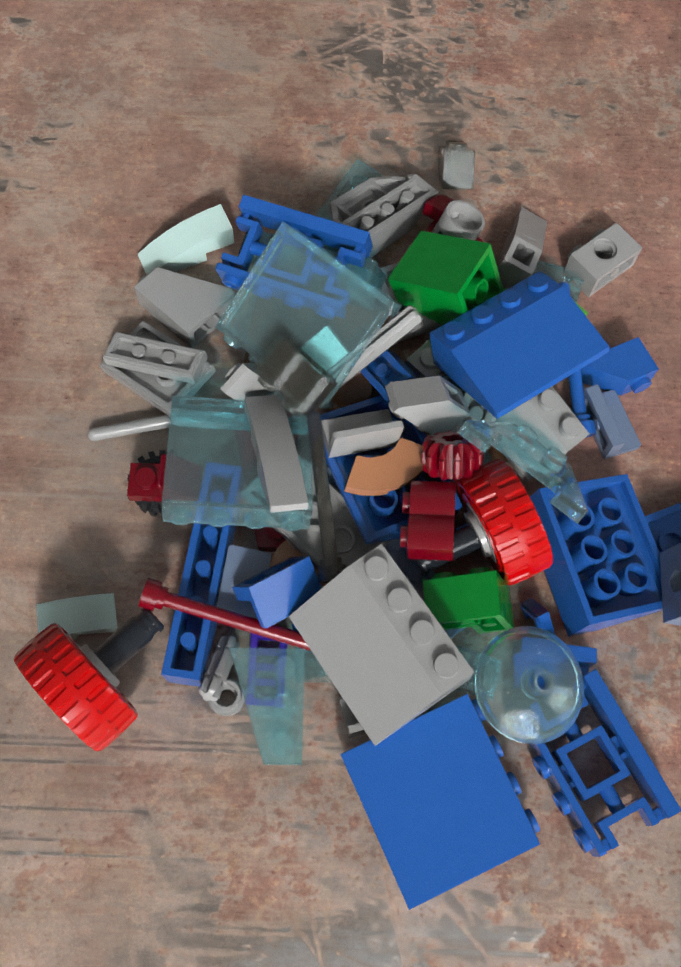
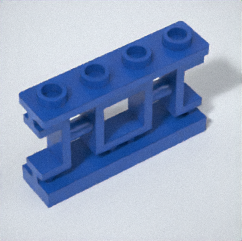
[215,195,373,320]
[512,669,681,857]

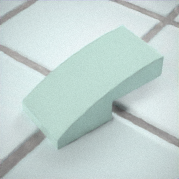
[36,593,117,639]

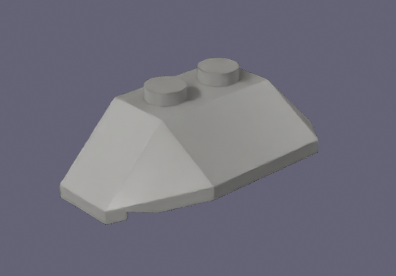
[329,174,438,258]

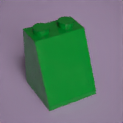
[388,231,504,325]

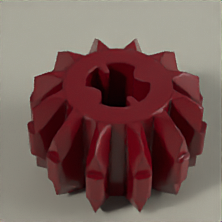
[421,430,483,481]

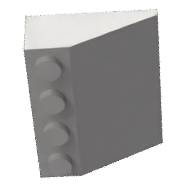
[289,544,474,746]

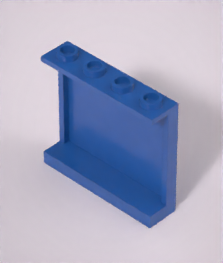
[340,694,540,910]

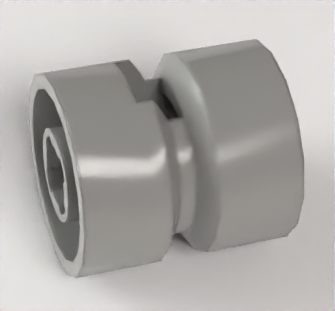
[431,200,485,240]

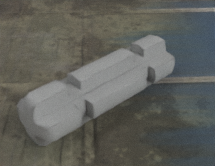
[198,635,240,702]

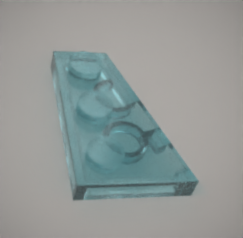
[230,647,305,765]

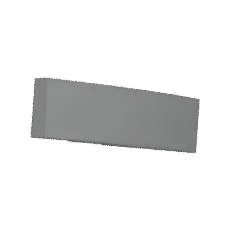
[245,395,308,513]

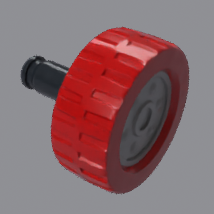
[415,459,553,585]
[14,608,164,752]

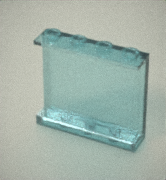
[215,221,402,410]
[162,395,313,531]

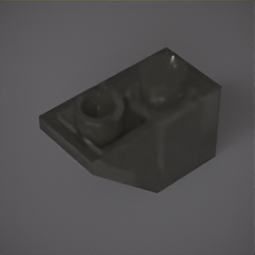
[438,140,475,189]

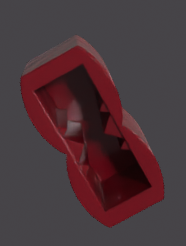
[400,481,456,561]

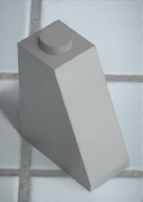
[134,267,237,348]

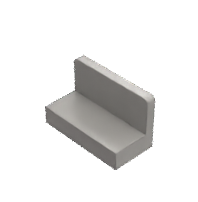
[320,409,404,458]

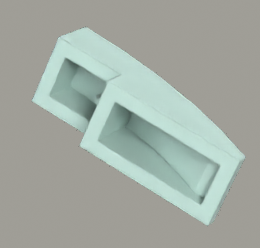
[138,204,235,274]

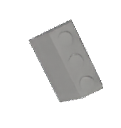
[490,386,589,483]

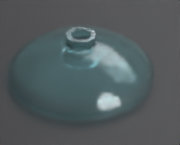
[474,626,584,744]

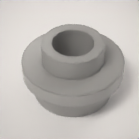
[209,678,246,716]

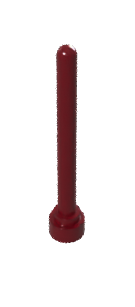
[138,578,311,651]

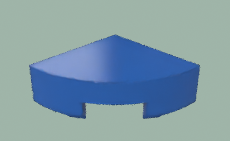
[520,597,557,643]

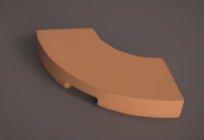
[344,438,423,496]

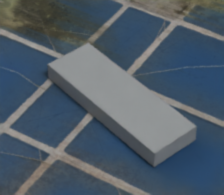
[103,332,208,385]

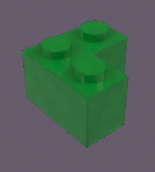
[423,567,515,634]

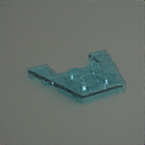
[457,420,588,524]

